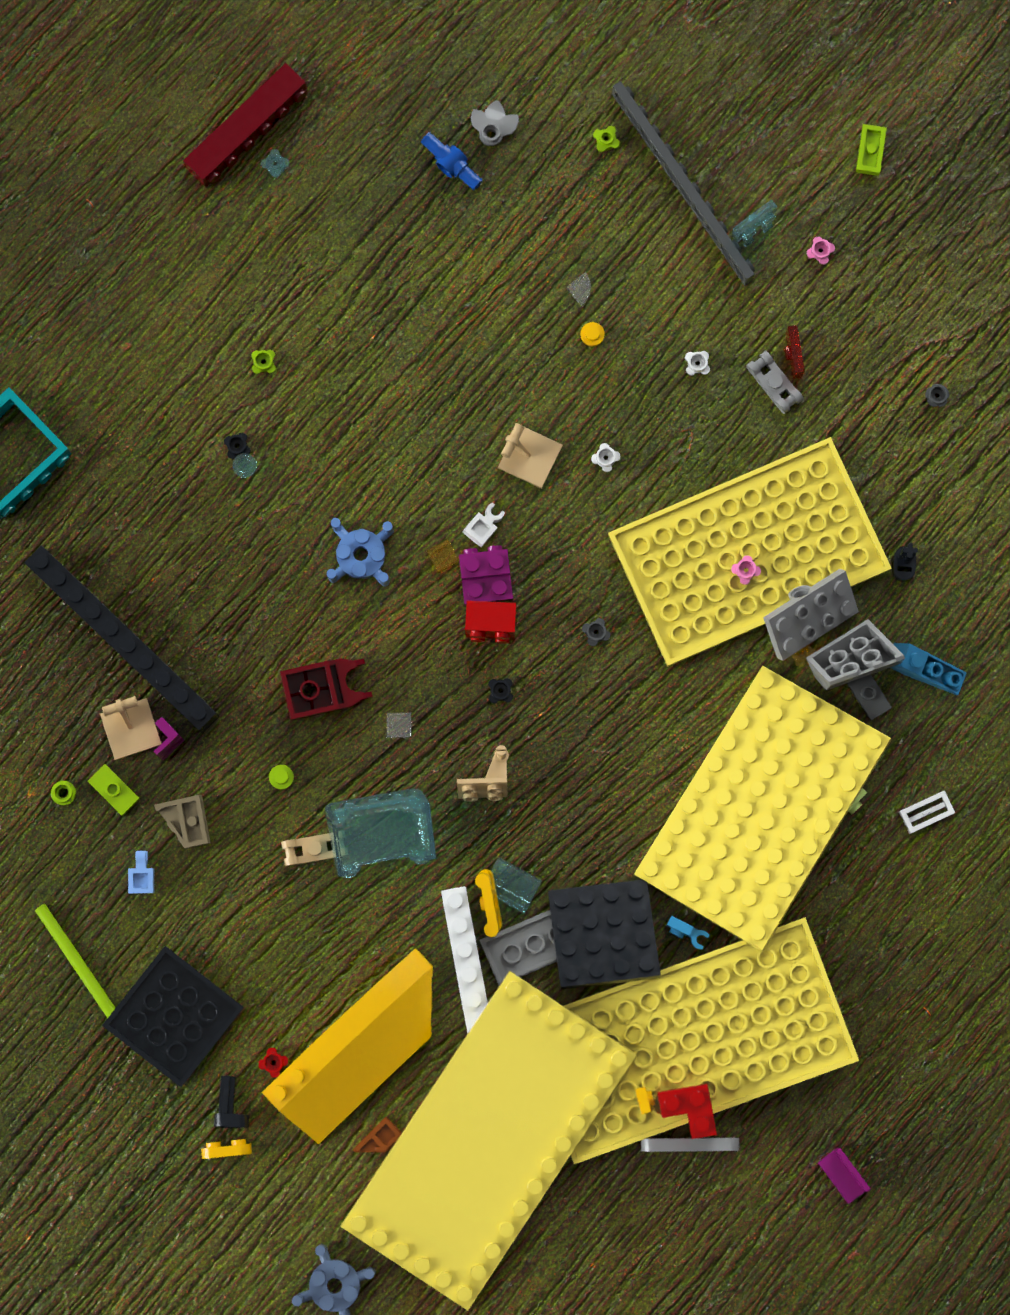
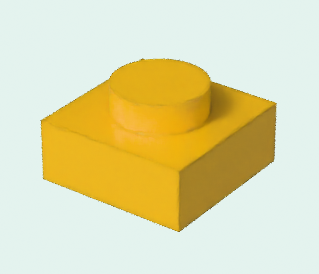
[635,1086,655,1114]

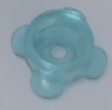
[261,149,290,177]

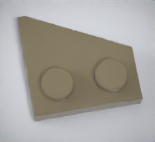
[154,795,211,849]

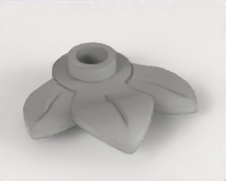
[471,100,519,146]

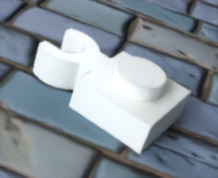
[463,503,505,548]

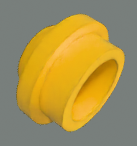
[581,322,605,347]

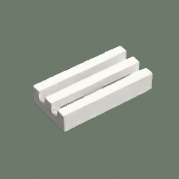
[899,790,955,834]

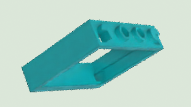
[0,387,72,520]

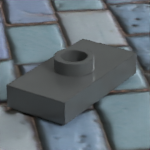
[846,675,892,721]

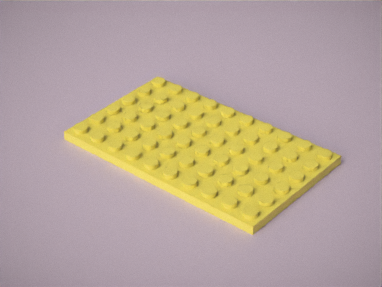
[608,437,892,667]
[634,666,891,952]

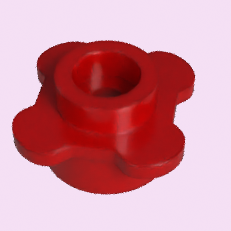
[258,1048,288,1078]

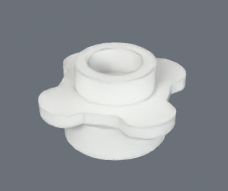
[685,351,710,376]
[591,443,620,472]

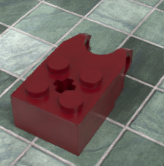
[279,658,373,721]

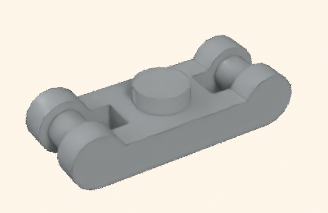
[746,351,804,414]

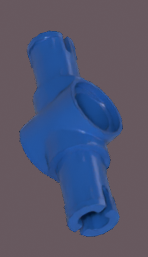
[421,132,483,191]

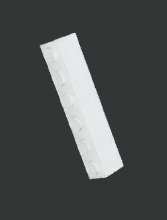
[441,886,488,1033]

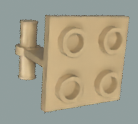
[498,423,563,489]
[100,696,162,761]
[457,745,509,802]

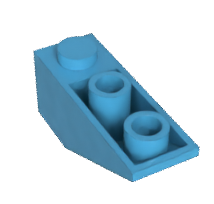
[890,643,967,695]

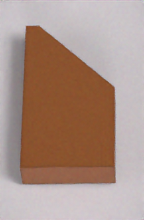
[353,1116,402,1153]

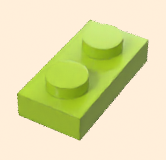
[856,124,887,176]

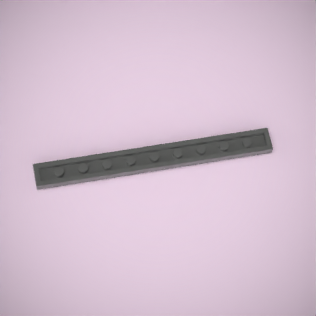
[612,81,755,286]

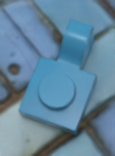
[666,916,709,950]

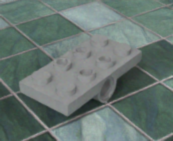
[763,569,859,661]

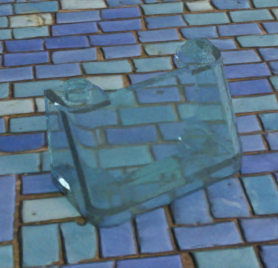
[325,789,436,878]

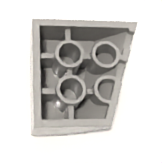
[806,619,905,690]

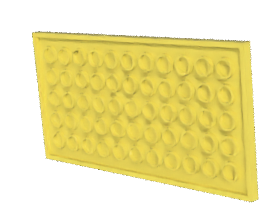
[564,918,859,1164]
[341,971,636,1311]

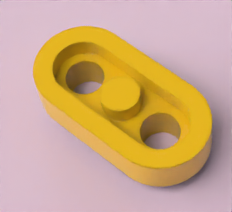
[201,1139,252,1159]

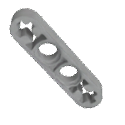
[641,1138,740,1152]

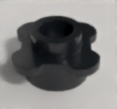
[224,433,251,459]
[488,678,513,703]

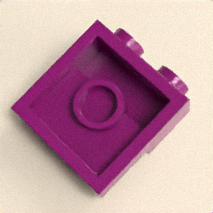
[459,545,513,606]

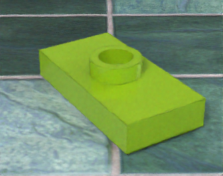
[88,764,140,816]

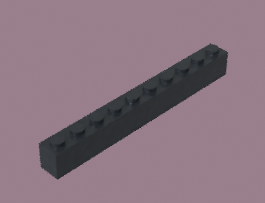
[24,545,220,734]

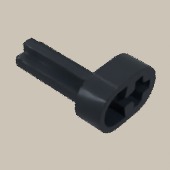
[892,543,918,582]
[214,1076,250,1129]

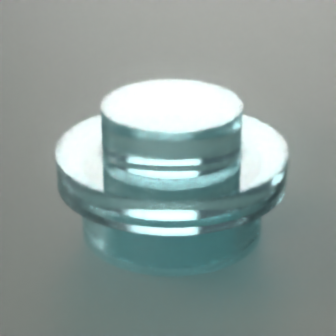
[232,453,257,478]

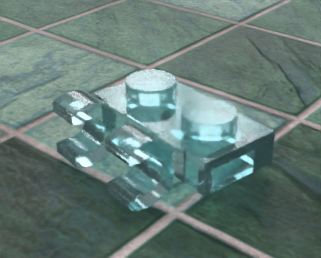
[732,199,777,247]

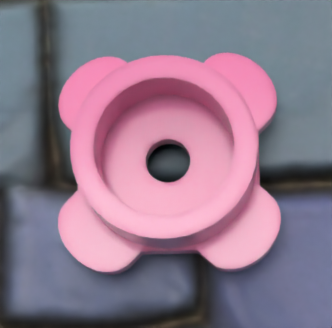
[807,237,835,265]
[731,556,761,585]

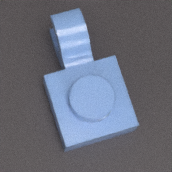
[128,851,154,893]

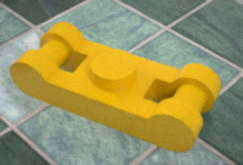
[475,869,502,937]

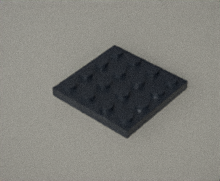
[548,880,661,990]
[102,946,244,1087]

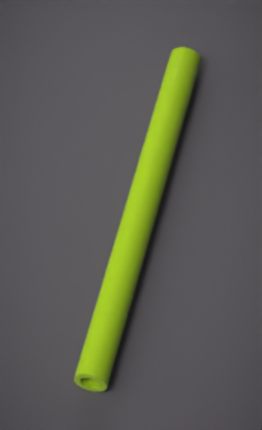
[35,904,115,1018]

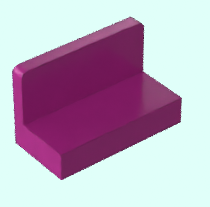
[154,717,185,760]
[817,1147,871,1204]

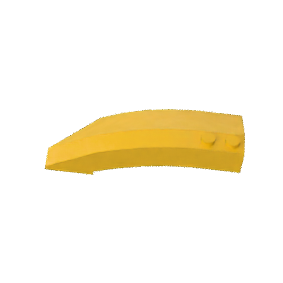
[262,948,433,1144]

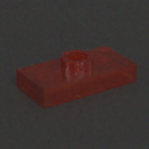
[784,325,805,379]

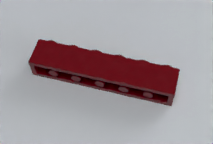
[183,63,308,187]

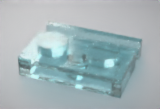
[491,857,542,914]

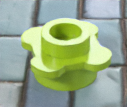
[593,126,620,152]
[251,350,276,374]

